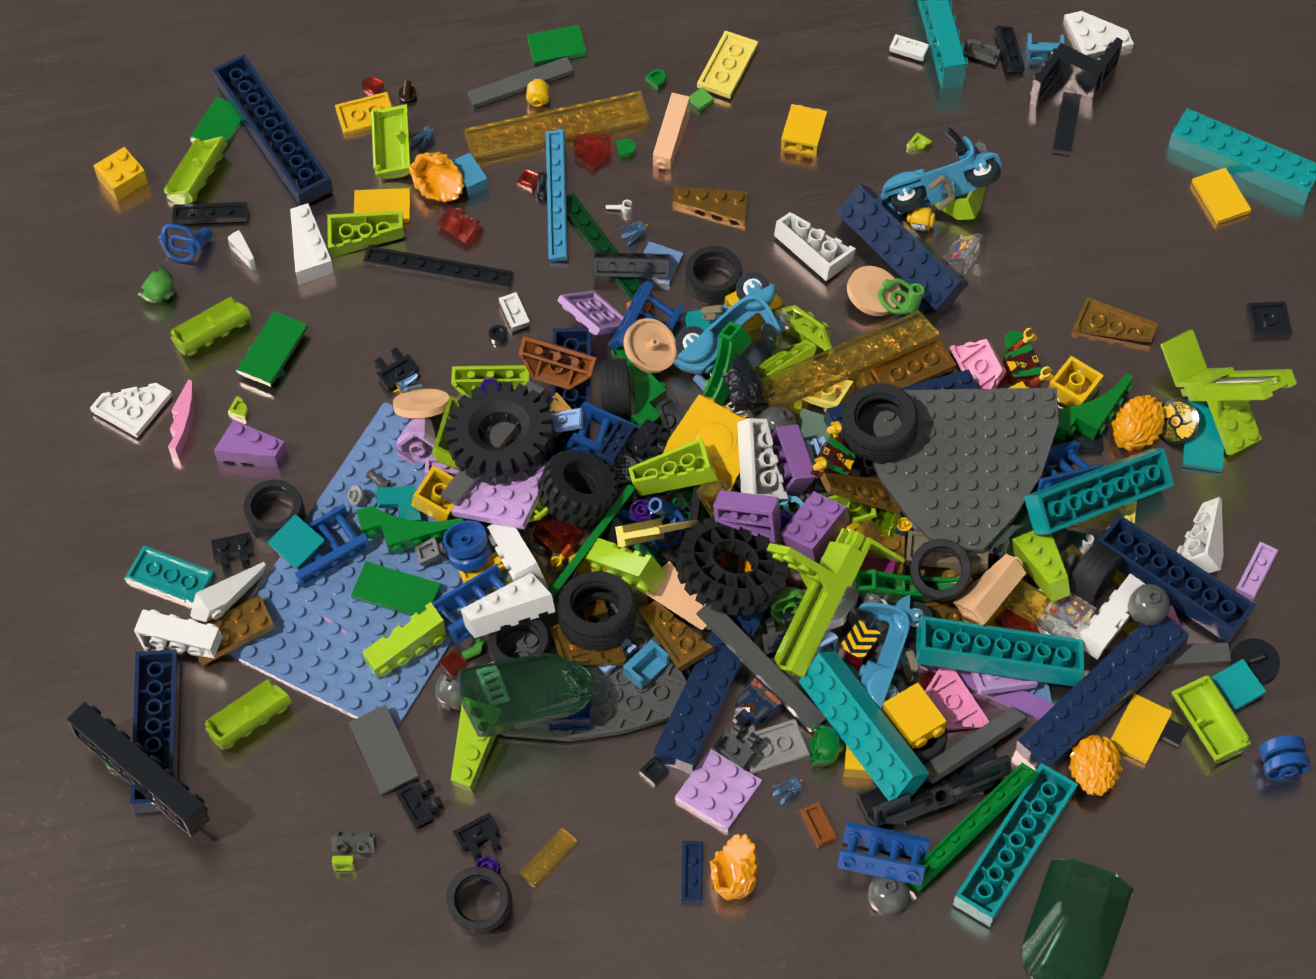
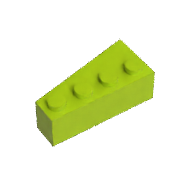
[628,438,718,496]
[586,538,667,594]
[362,602,447,679]
[451,697,504,793]

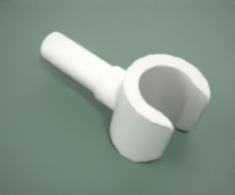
[606,200,632,214]
[1082,534,1094,550]

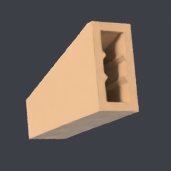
[653,93,690,170]
[953,554,1026,626]
[645,561,710,630]

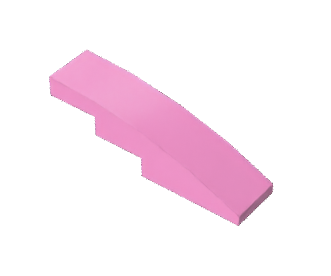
[168,379,195,459]

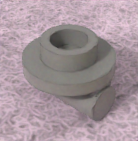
[348,485,368,506]

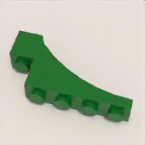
[702,321,752,406]
[611,346,667,427]
[1055,373,1133,442]
[356,505,464,555]
[856,569,967,603]

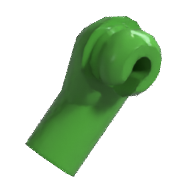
[461,636,485,661]

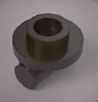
[398,80,417,101]

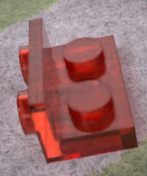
[437,206,483,245]

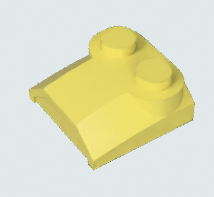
[802,373,854,412]

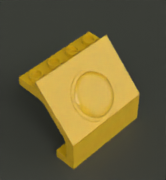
[663,394,748,497]

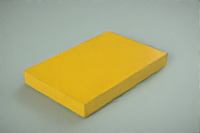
[335,92,392,137]
[1192,167,1251,225]
[354,188,411,222]
[1111,693,1172,764]

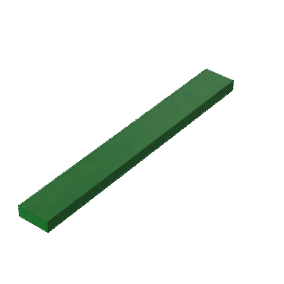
[538,484,635,618]
[908,762,1038,892]

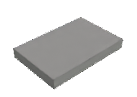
[739,719,810,775]

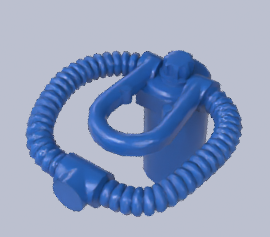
[158,223,213,263]
[647,497,686,550]

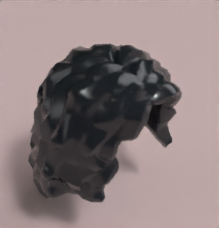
[722,354,764,412]

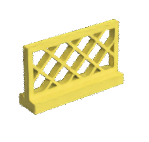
[615,518,698,547]

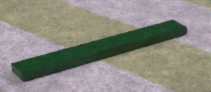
[567,193,642,301]

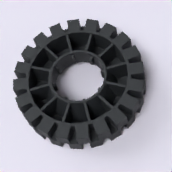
[445,382,555,484]
[676,517,789,615]

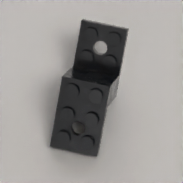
[1030,37,1123,105]

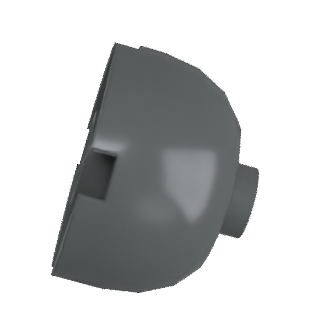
[758,405,797,434]
[1127,584,1170,626]
[434,674,477,712]
[867,876,910,917]

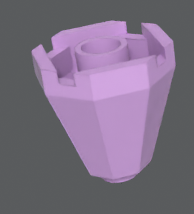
[397,417,436,464]

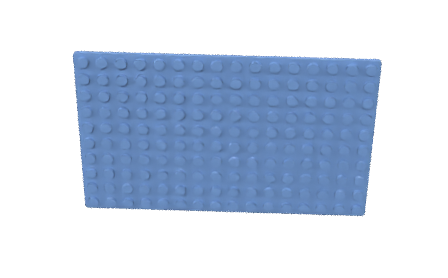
[226,402,522,729]

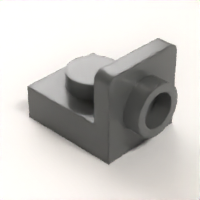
[415,537,449,566]

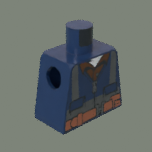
[733,677,783,728]

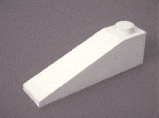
[1176,497,1224,573]
[190,562,266,622]

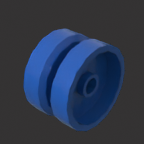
[443,520,492,571]
[1258,735,1312,781]

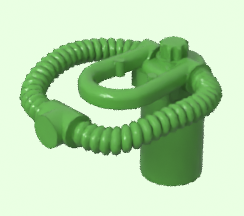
[878,278,924,315]

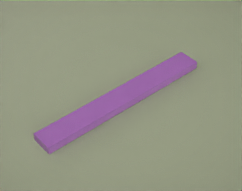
[909,641,1055,720]

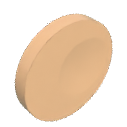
[847,266,901,316]
[624,318,677,373]
[393,389,449,418]

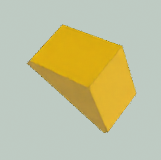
[844,745,872,779]

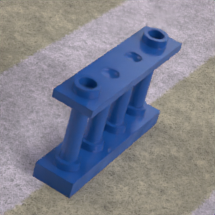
[608,281,684,350]
[566,401,641,475]
[1037,440,1104,491]
[295,504,370,588]
[432,564,505,645]
[837,821,930,886]

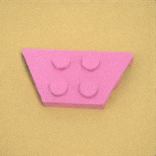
[950,339,1006,389]
[925,667,989,730]

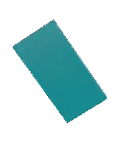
[1182,398,1224,472]
[125,545,215,606]

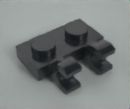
[374,347,420,391]
[626,419,671,459]
[211,532,254,571]
[761,612,794,654]
[713,722,764,771]
[395,779,445,829]
[452,812,502,862]

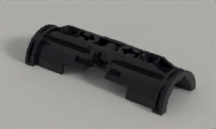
[857,745,1012,827]

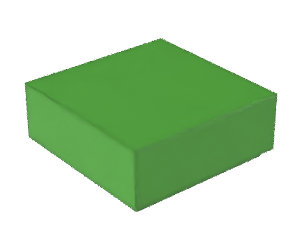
[689,87,714,111]

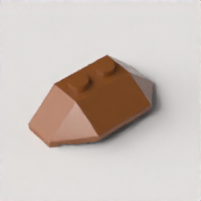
[518,336,597,390]

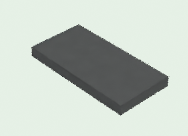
[348,705,420,796]

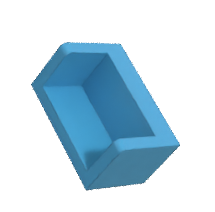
[1026,33,1064,62]
[453,153,488,198]
[623,639,669,690]

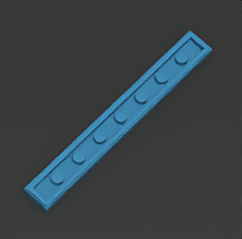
[546,129,568,262]

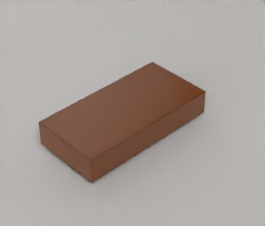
[800,801,838,848]

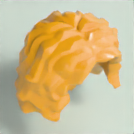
[409,152,465,202]
[1111,395,1165,453]
[1069,735,1123,796]
[710,834,759,900]

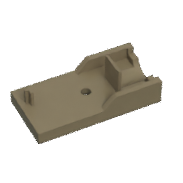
[906,531,989,575]

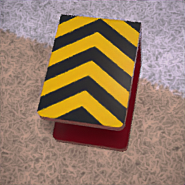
[839,620,881,671]

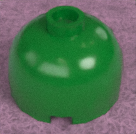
[809,725,844,766]

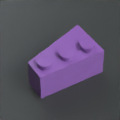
[214,420,287,468]
[713,490,781,543]

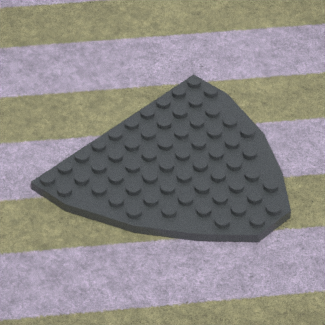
[859,388,1059,553]
[475,552,686,742]

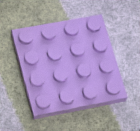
[451,461,548,529]

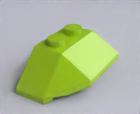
[772,305,834,365]
[753,339,817,393]
[451,365,529,398]

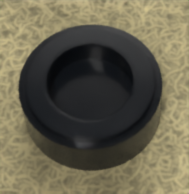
[489,325,508,345]

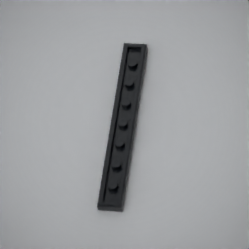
[363,246,514,290]

